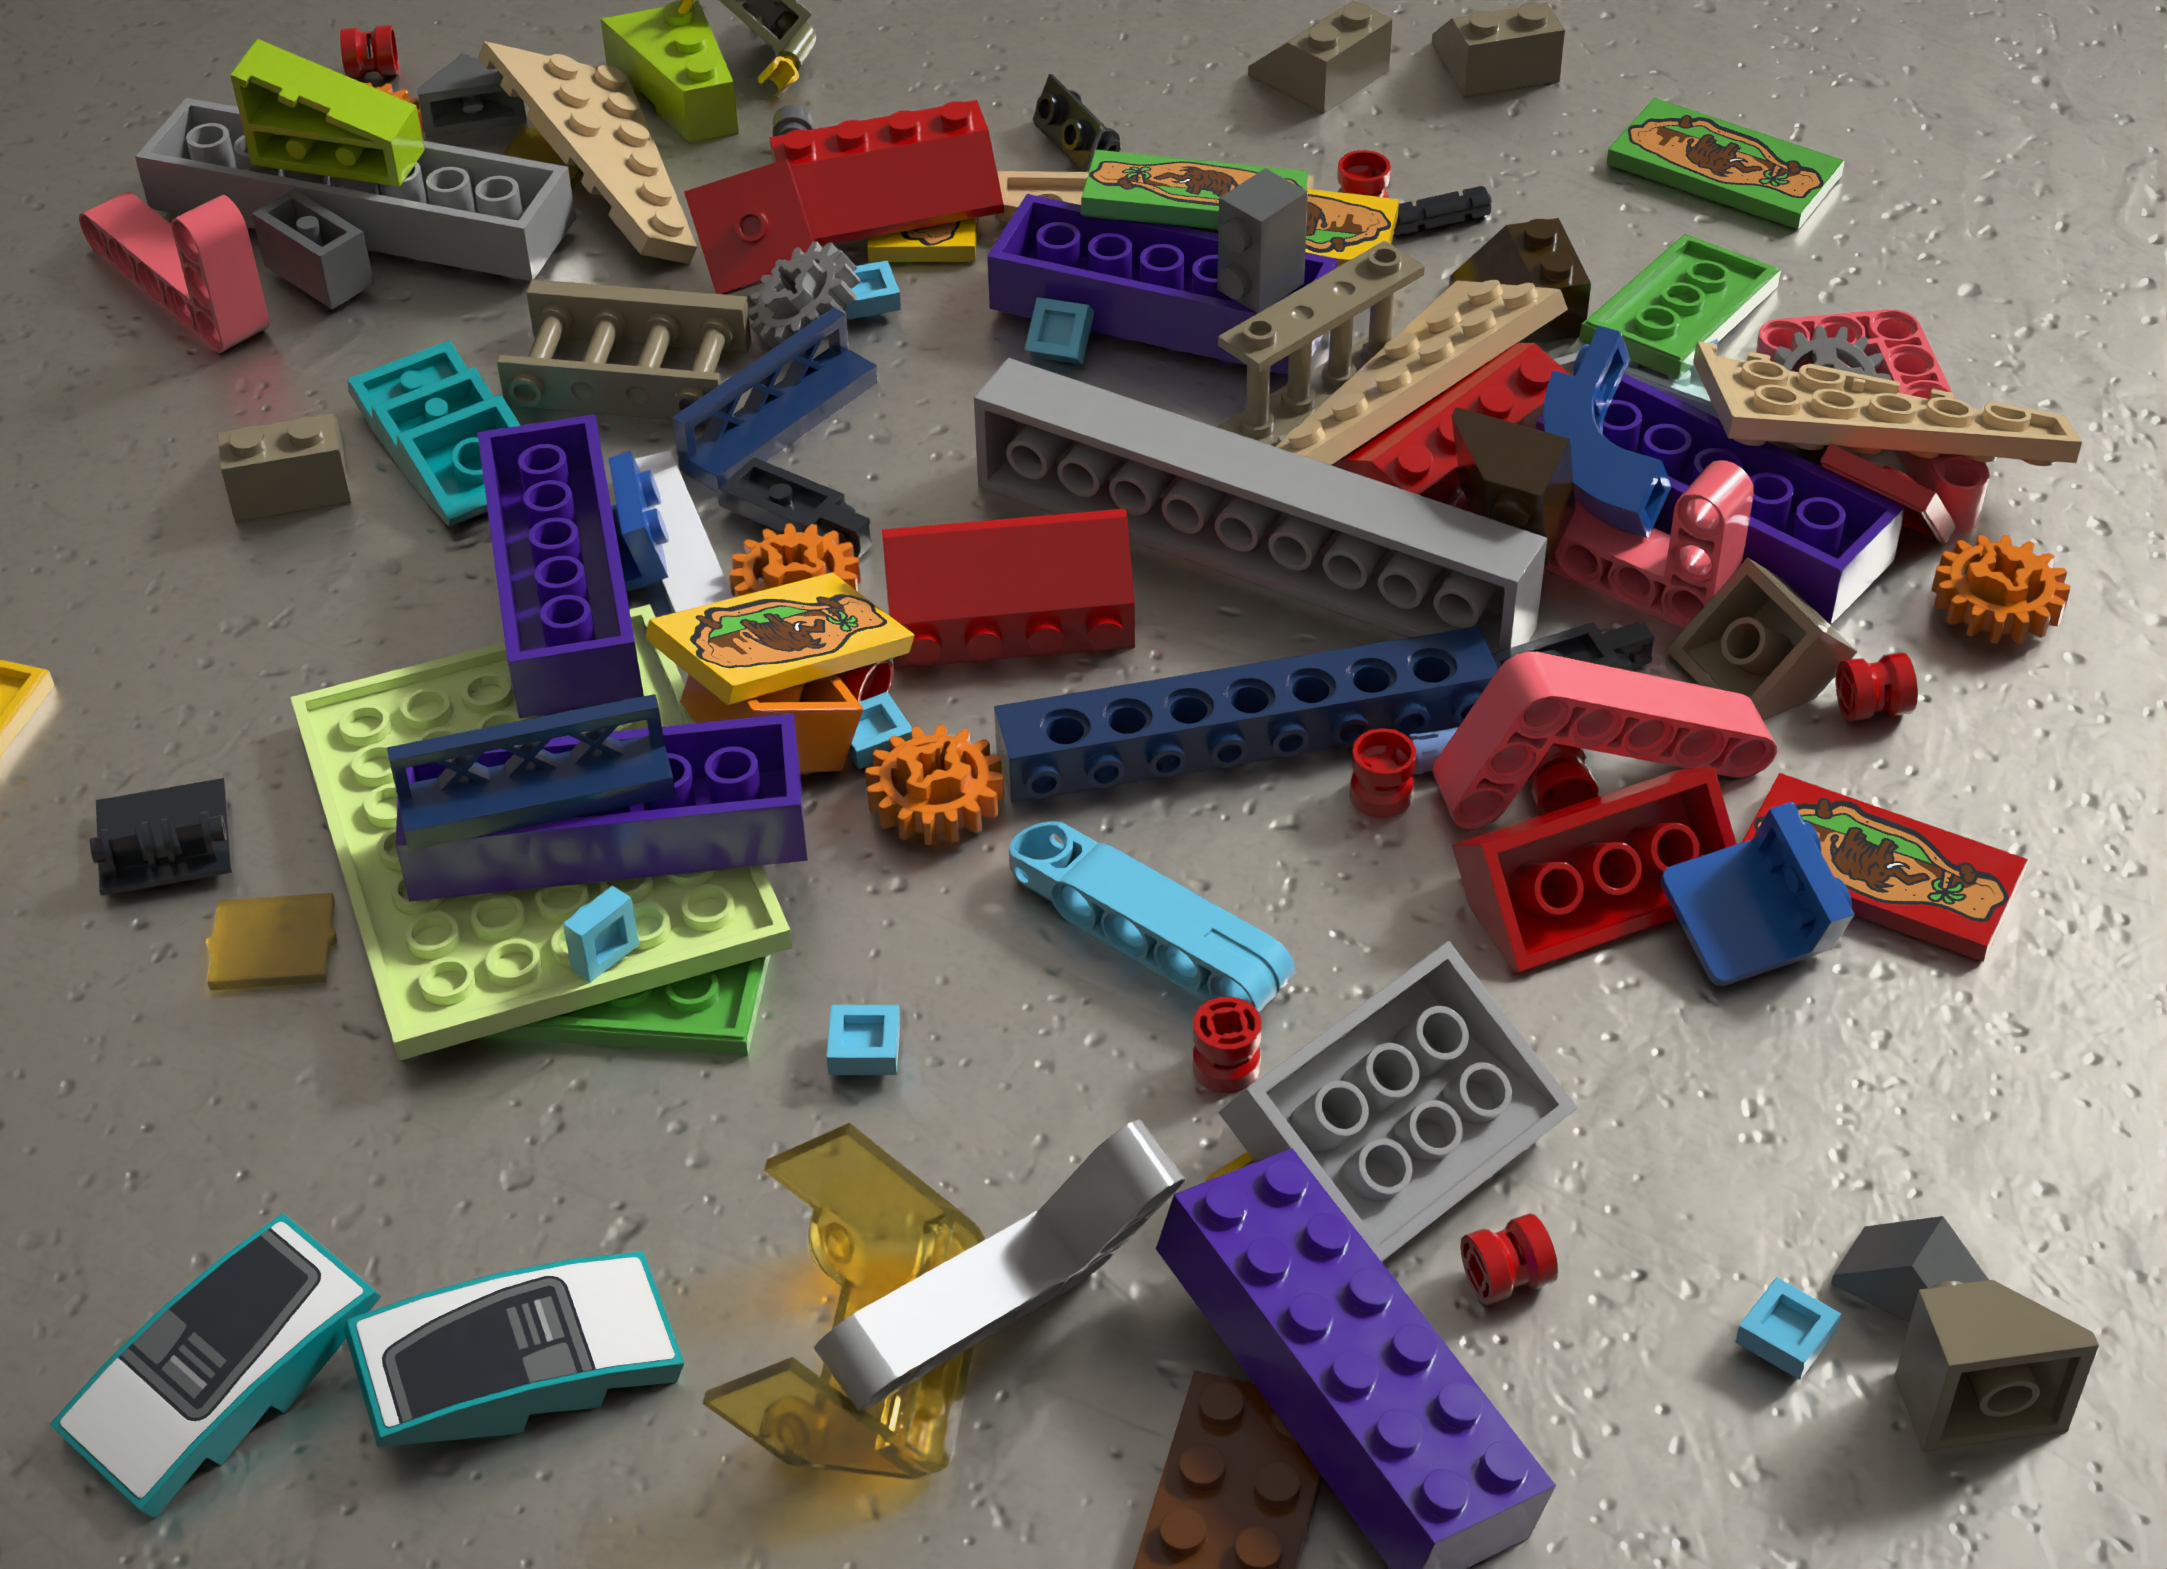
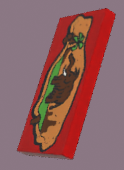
[1741,773,2028,962]

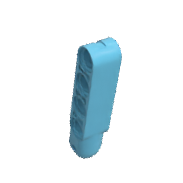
[1009,821,1296,1013]

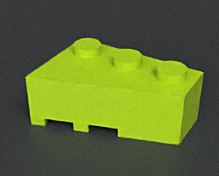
[600,0,739,143]
[230,39,425,187]

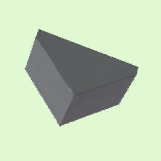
[417,53,527,137]
[1831,1216,1989,1323]

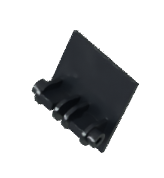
[89,778,232,896]

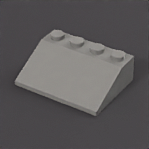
[1218,941,1578,1262]

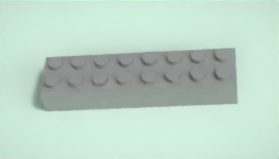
[135,98,576,281]

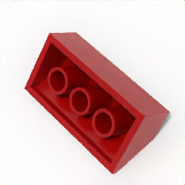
[769,100,1004,247]
[1331,343,1571,505]
[882,509,1135,669]
[1452,767,1737,972]

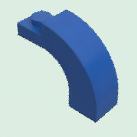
[1543,325,1671,539]

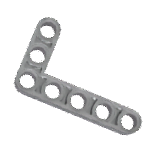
[814,1120,1185,1412]

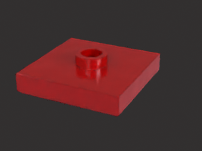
[684,158,814,295]
[1820,443,1956,544]

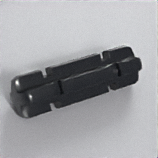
[1394,186,1492,236]

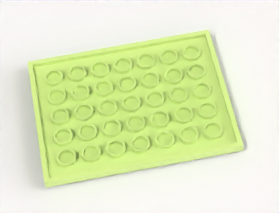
[290,604,793,1061]

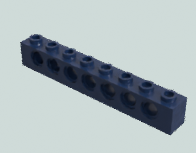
[994,626,1498,803]

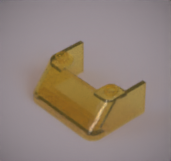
[703,1122,986,1480]

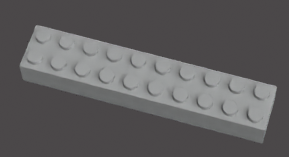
[974,358,1547,654]

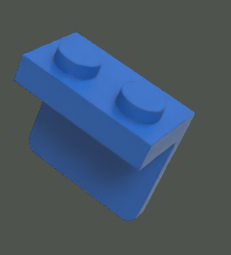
[608,451,669,592]
[1660,801,1855,986]

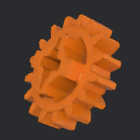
[729,524,861,597]
[1931,534,2071,644]
[865,724,1004,845]

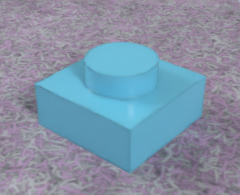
[843,260,901,320]
[1024,297,1095,364]
[848,692,912,769]
[563,886,640,983]
[827,1005,900,1075]
[1735,1277,1841,1380]

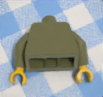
[677,0,816,98]

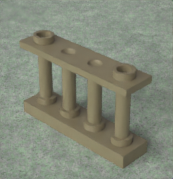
[1217,241,1425,447]
[497,279,752,423]

